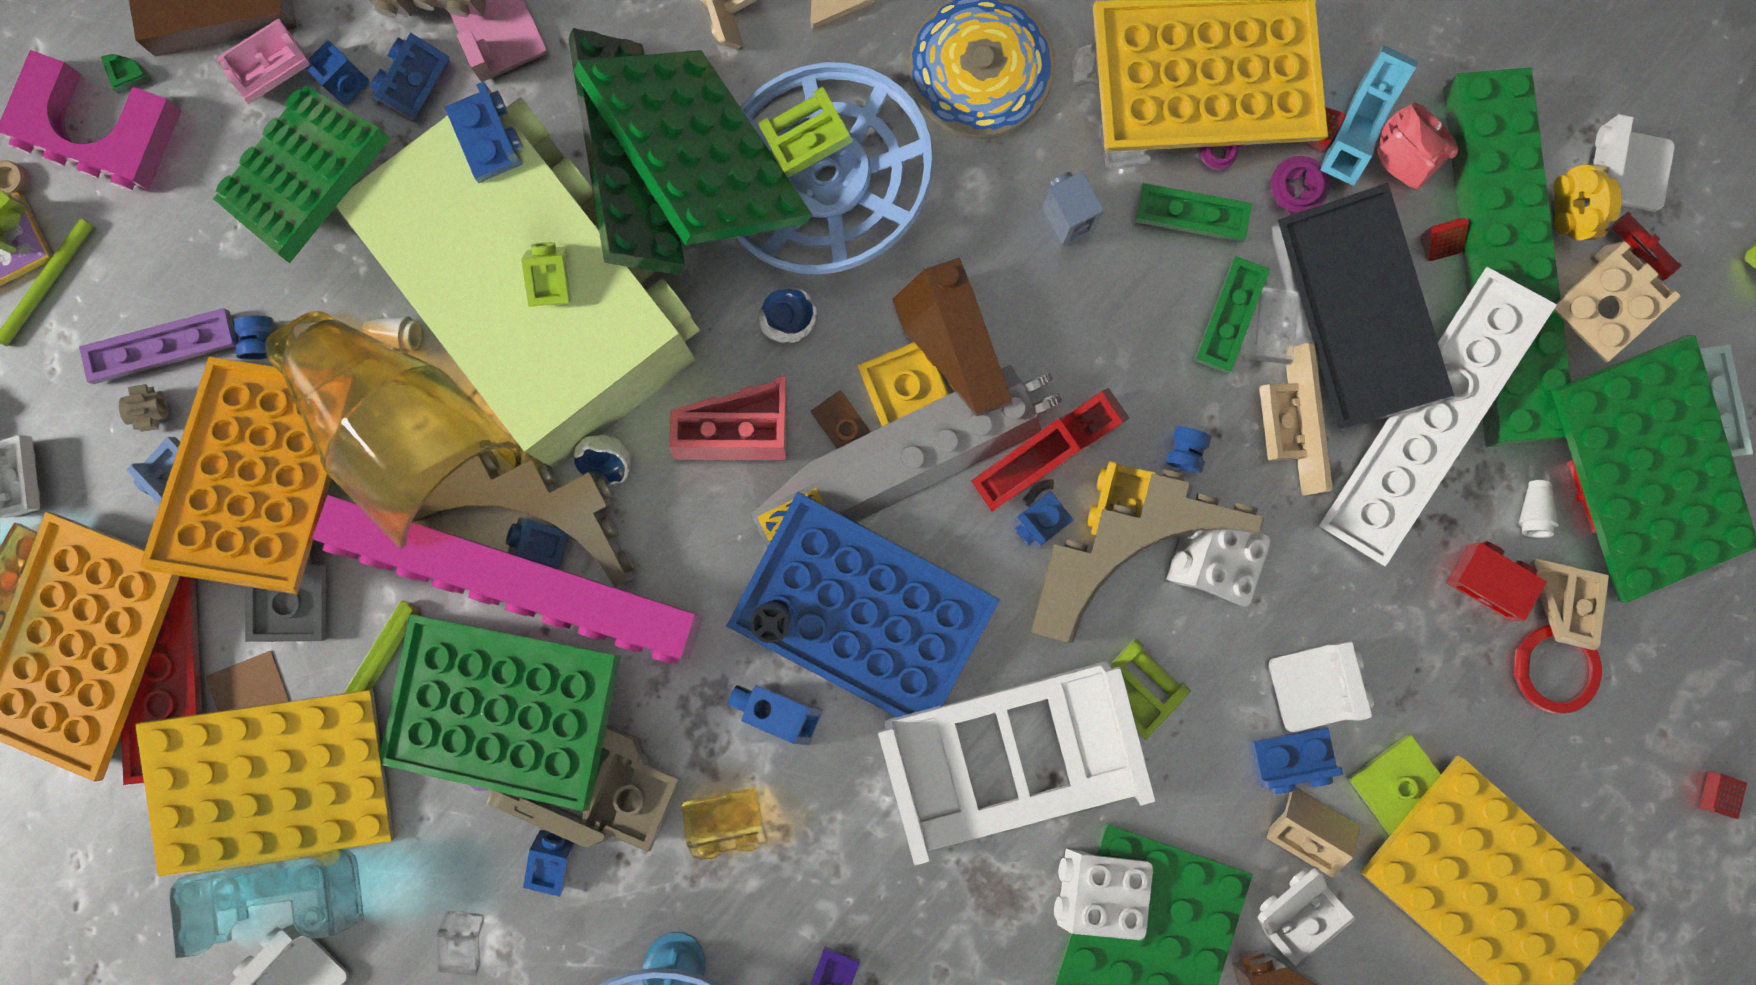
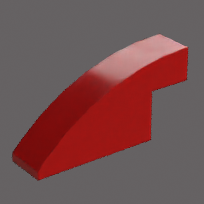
[971,388,1130,512]

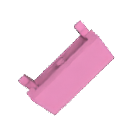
[217,18,311,104]

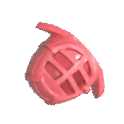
[1376,103,1458,191]

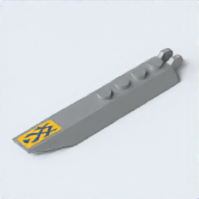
[750,365,1063,548]

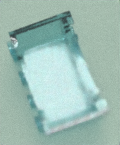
[169,848,364,958]

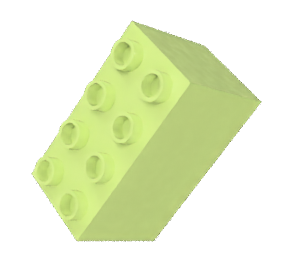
[336,97,700,469]

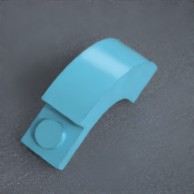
[1320,45,1418,186]

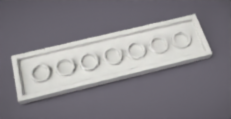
[1319,267,1557,567]

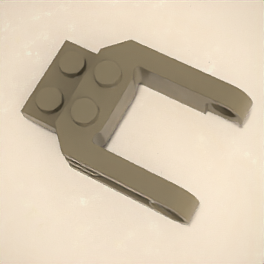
[487,724,681,852]

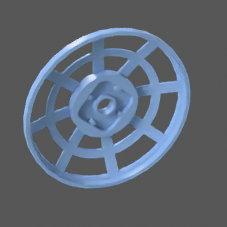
[736,62,934,275]

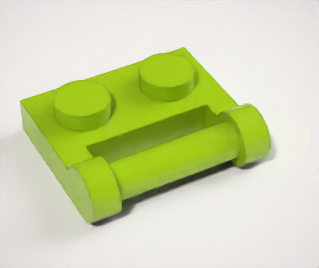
[758,86,853,178]
[1110,638,1191,740]

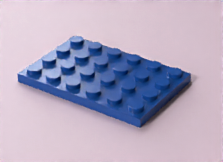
[726,491,1000,717]

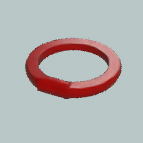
[1513,625,1602,714]

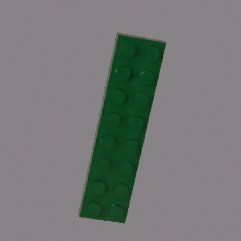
[568,28,685,275]

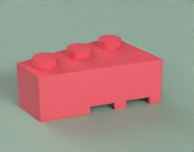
[669,375,788,460]

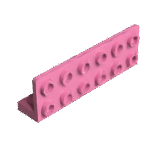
[450,0,547,82]

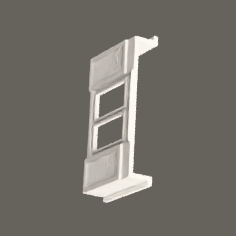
[878,661,1155,866]

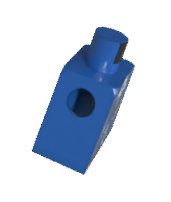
[728,685,823,745]

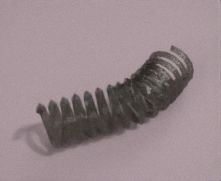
[1023,478,1054,506]

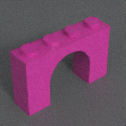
[0,50,182,191]

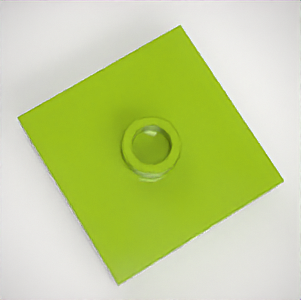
[1347,734,1441,836]

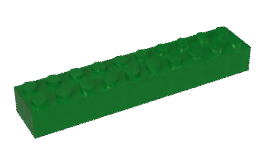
[1443,67,1571,448]

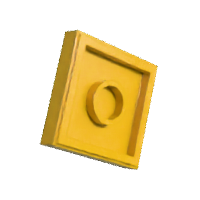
[857,342,949,427]

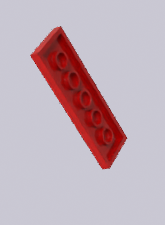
[121,576,202,785]

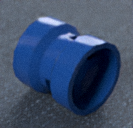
[234,315,276,360]
[1165,426,1212,473]

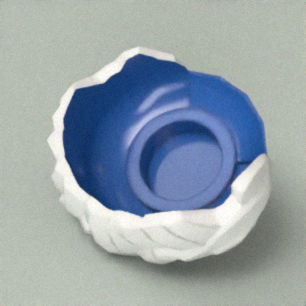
[758,288,817,344]
[574,435,631,485]

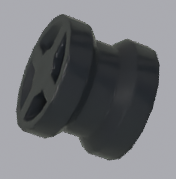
[751,601,791,643]

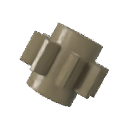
[119,384,168,432]

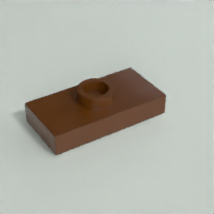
[810,390,871,449]

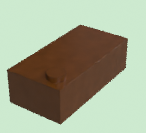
[129,0,297,56]

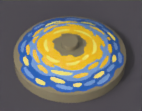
[908,0,1055,139]

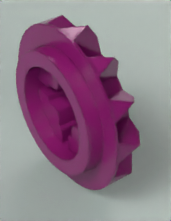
[1270,156,1330,214]

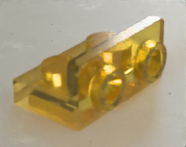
[681,787,768,860]

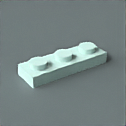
[1700,344,1753,458]

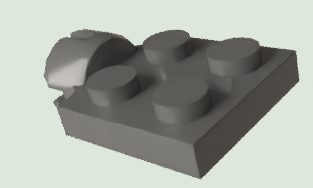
[245,554,326,642]

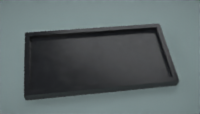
[1278,183,1455,431]

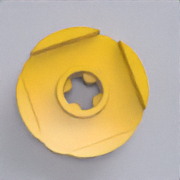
[1553,164,1622,241]

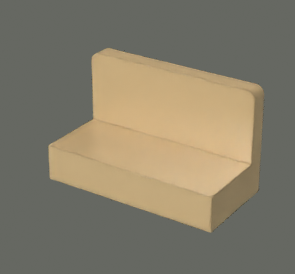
[1267,788,1360,878]

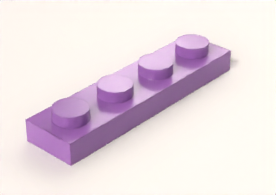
[79,308,237,384]

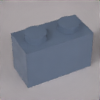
[1042,171,1104,246]

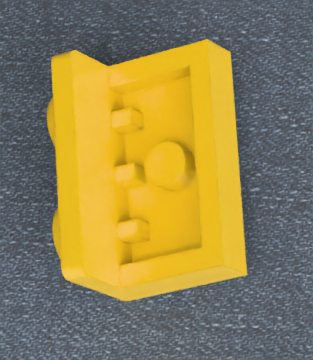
[1088,461,1158,536]

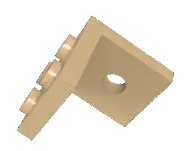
[1554,241,1681,362]

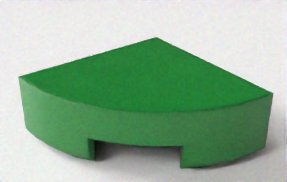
[100,54,152,94]

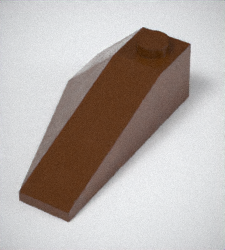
[892,257,1012,416]

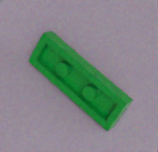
[1134,183,1252,242]
[1194,256,1270,374]

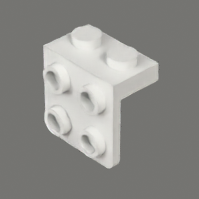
[1594,114,1675,212]
[0,435,40,518]
[1166,530,1270,607]
[1269,641,1374,732]
[1054,848,1153,940]
[1258,867,1355,969]
[230,922,349,985]

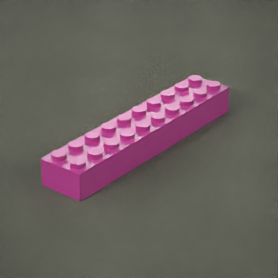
[312,495,703,664]

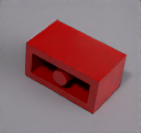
[1446,541,1547,622]

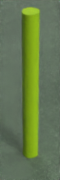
[0,218,94,347]

